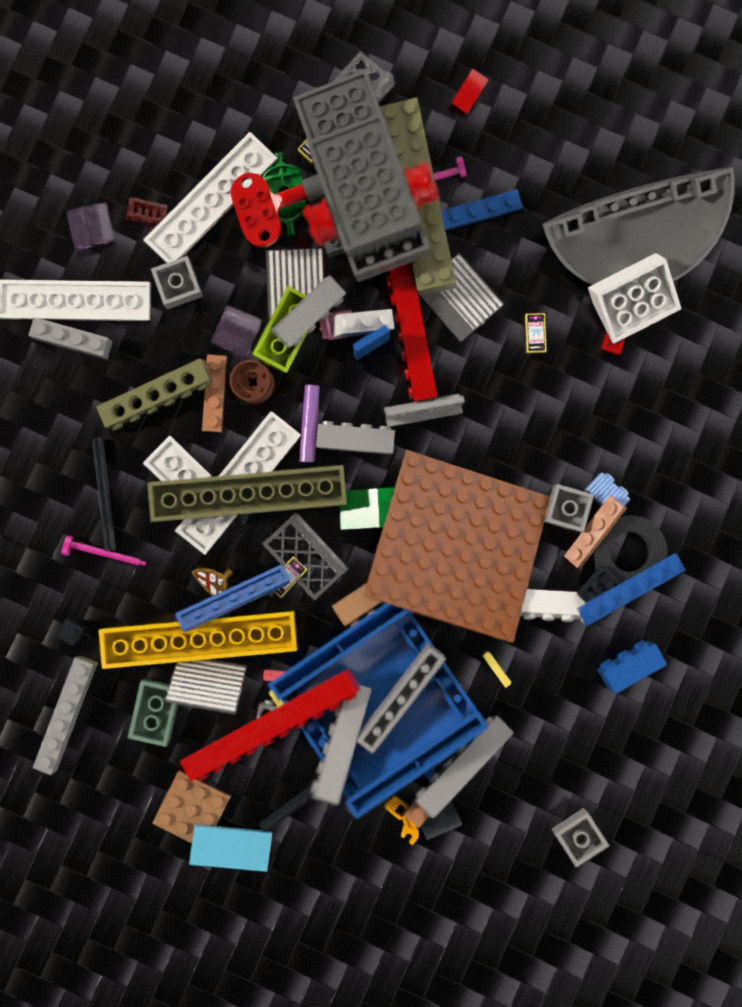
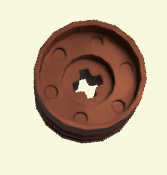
[230,360,275,404]

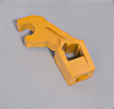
[385,794,419,845]

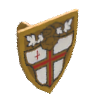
[192,568,233,596]

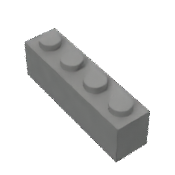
[271,276,346,347]
[28,317,112,360]
[316,421,395,455]

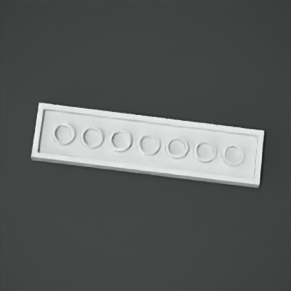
[144,132,277,263]
[0,280,151,321]
[175,411,301,555]

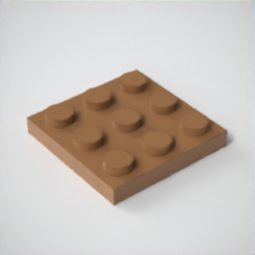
[153,770,231,843]

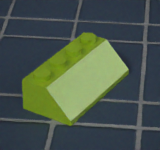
[252,285,307,373]

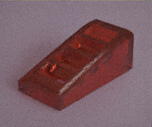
[126,197,168,224]

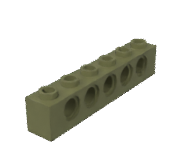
[96,359,213,430]

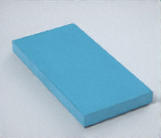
[189,824,272,872]

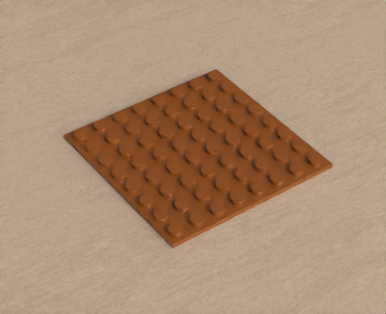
[363,450,550,643]

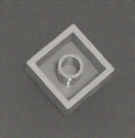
[151,256,203,309]
[544,484,594,532]
[552,808,609,867]

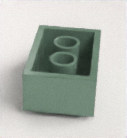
[128,678,182,747]

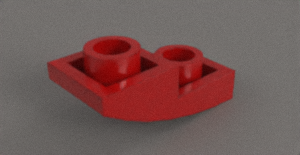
[452,69,489,113]

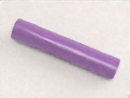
[300,385,320,463]

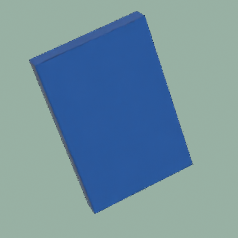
[353,325,390,360]

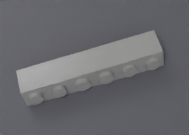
[357,643,445,753]
[33,656,98,775]
[311,685,372,805]
[414,716,513,818]

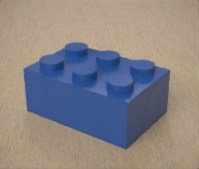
[597,640,667,694]

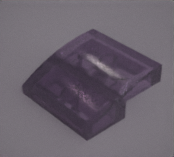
[66,203,115,249]
[211,305,262,357]

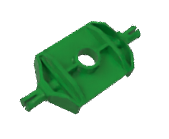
[263,152,306,236]

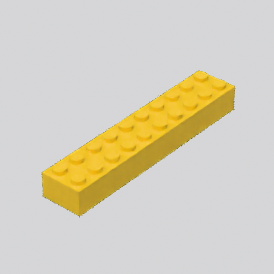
[99,611,298,669]

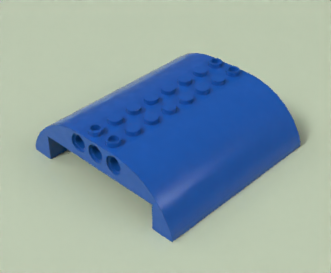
[268,603,489,819]

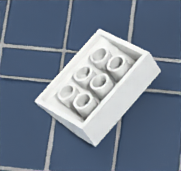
[588,253,681,343]

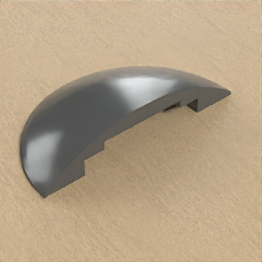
[542,167,735,285]

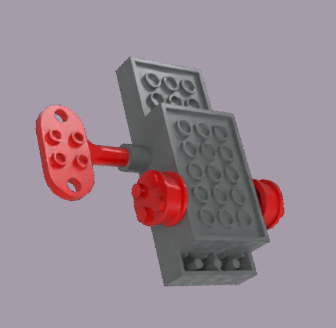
[231,69,440,282]

